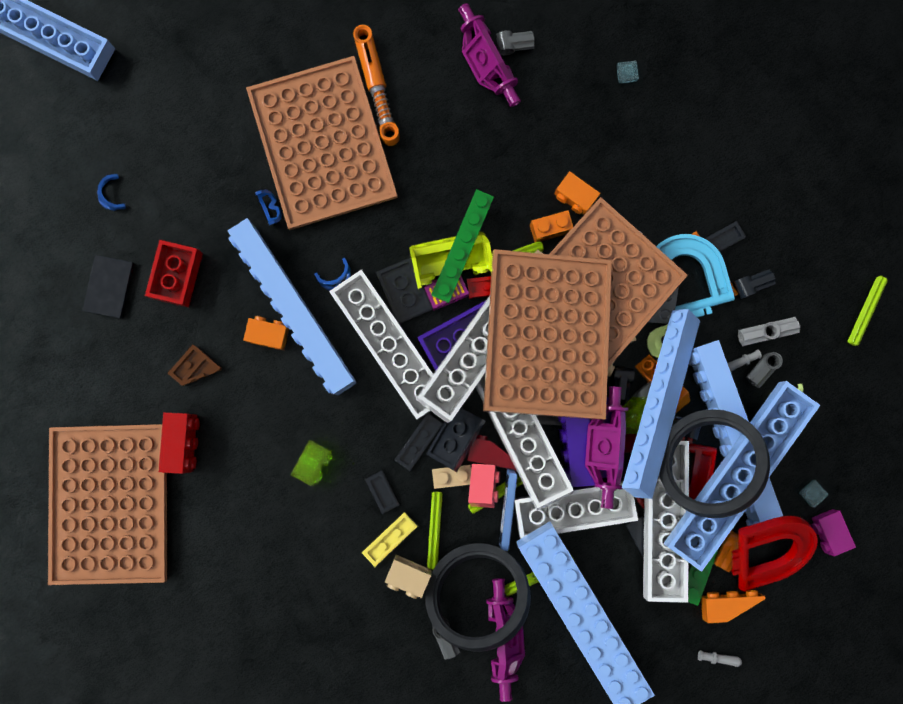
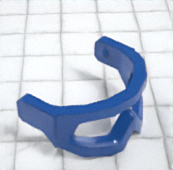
[97,174,126,211]
[255,189,282,225]
[314,257,351,291]

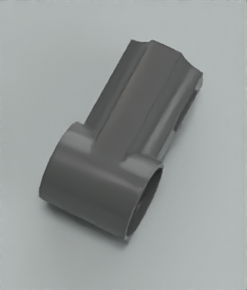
[496,31,534,56]
[745,352,783,388]
[432,617,460,659]

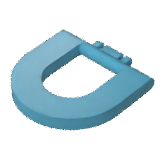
[656,234,735,317]

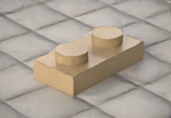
[432,465,471,489]

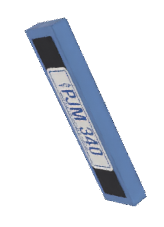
[499,469,517,551]

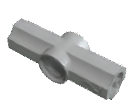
[738,317,800,346]

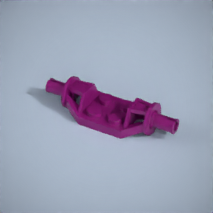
[458,3,521,107]
[585,386,628,509]
[486,578,525,702]

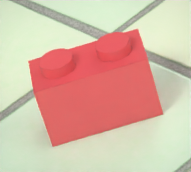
[468,464,500,508]

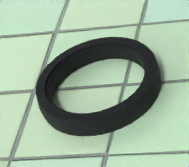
[659,409,770,518]
[425,543,531,652]

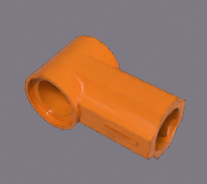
[713,530,738,572]

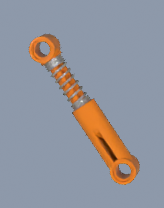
[353,25,399,146]

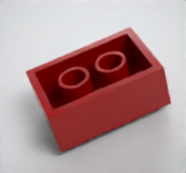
[145,240,203,308]
[158,412,200,474]

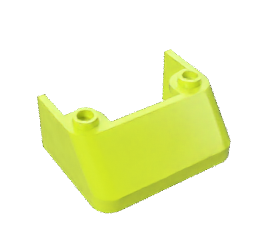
[409,232,492,289]

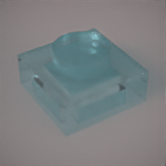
[617,61,639,83]
[799,480,828,508]

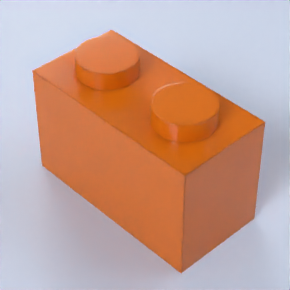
[554,171,600,215]
[530,210,573,242]
[243,316,289,350]

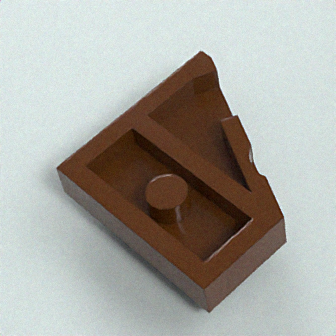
[168,344,222,386]

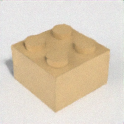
[385,555,432,599]

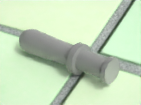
[727,349,762,372]
[698,651,742,667]

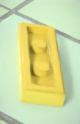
[362,512,418,567]

